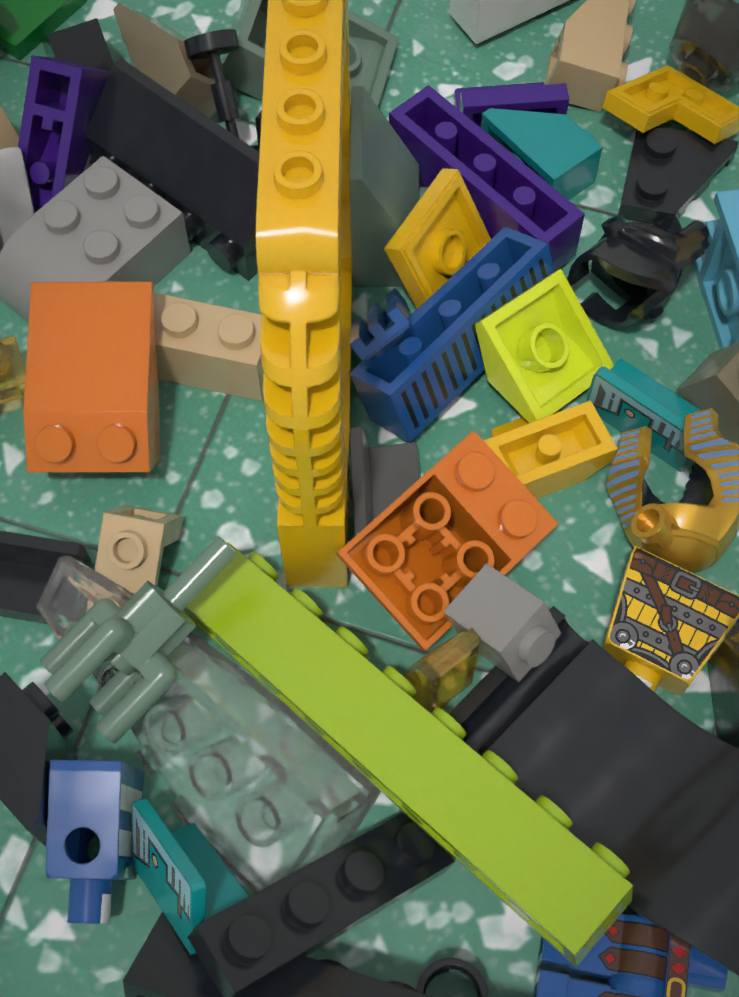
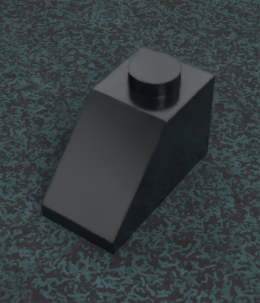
[41,18,114,71]

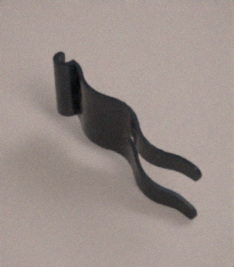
[449,606,739,976]

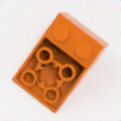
[336,430,559,652]

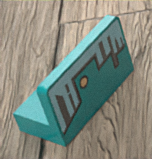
[586,358,701,472]
[131,798,249,955]

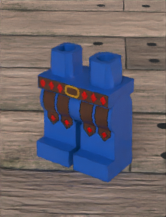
[533,914,728,997]

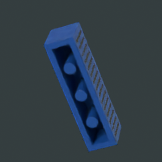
[349,226,555,443]

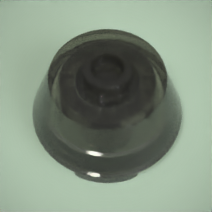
[669,0,739,93]

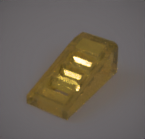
[401,628,481,713]

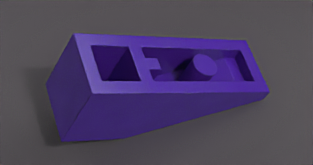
[18,55,110,213]

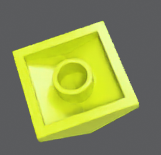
[475,269,614,423]

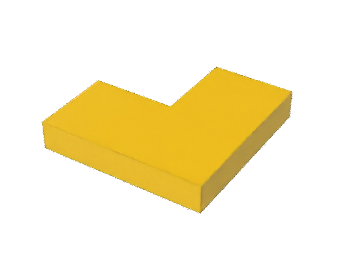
[602,65,739,144]

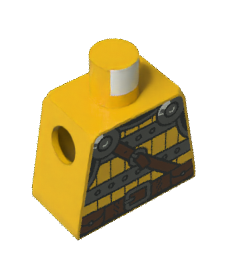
[602,546,739,696]

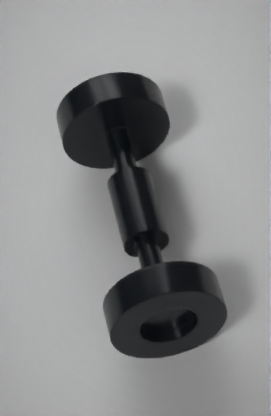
[183,29,260,152]

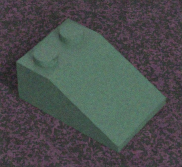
[221,0,399,106]
[350,86,428,287]

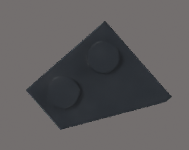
[618,126,739,224]

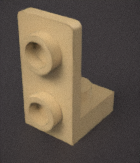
[88,505,183,610]

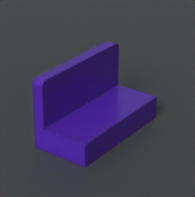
[454,82,569,128]

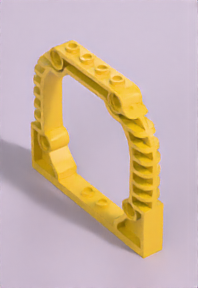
[256,0,352,587]

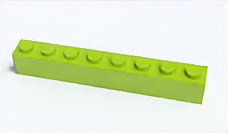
[184,542,633,968]

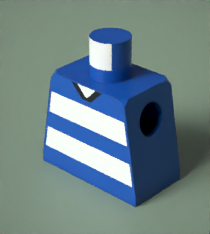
[45,760,144,924]

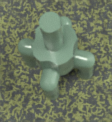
[40,536,238,744]

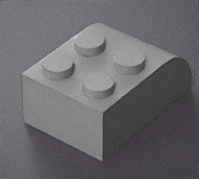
[0,156,191,323]

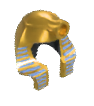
[606,408,739,573]

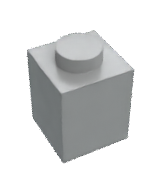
[443,563,561,682]

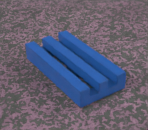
[349,288,410,361]

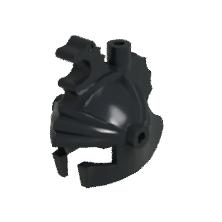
[566,214,710,328]

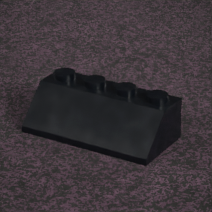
[85,58,260,281]

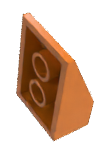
[23,281,161,473]

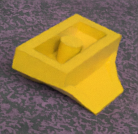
[483,400,618,499]

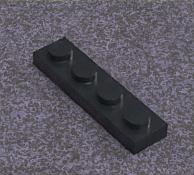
[187,812,455,997]

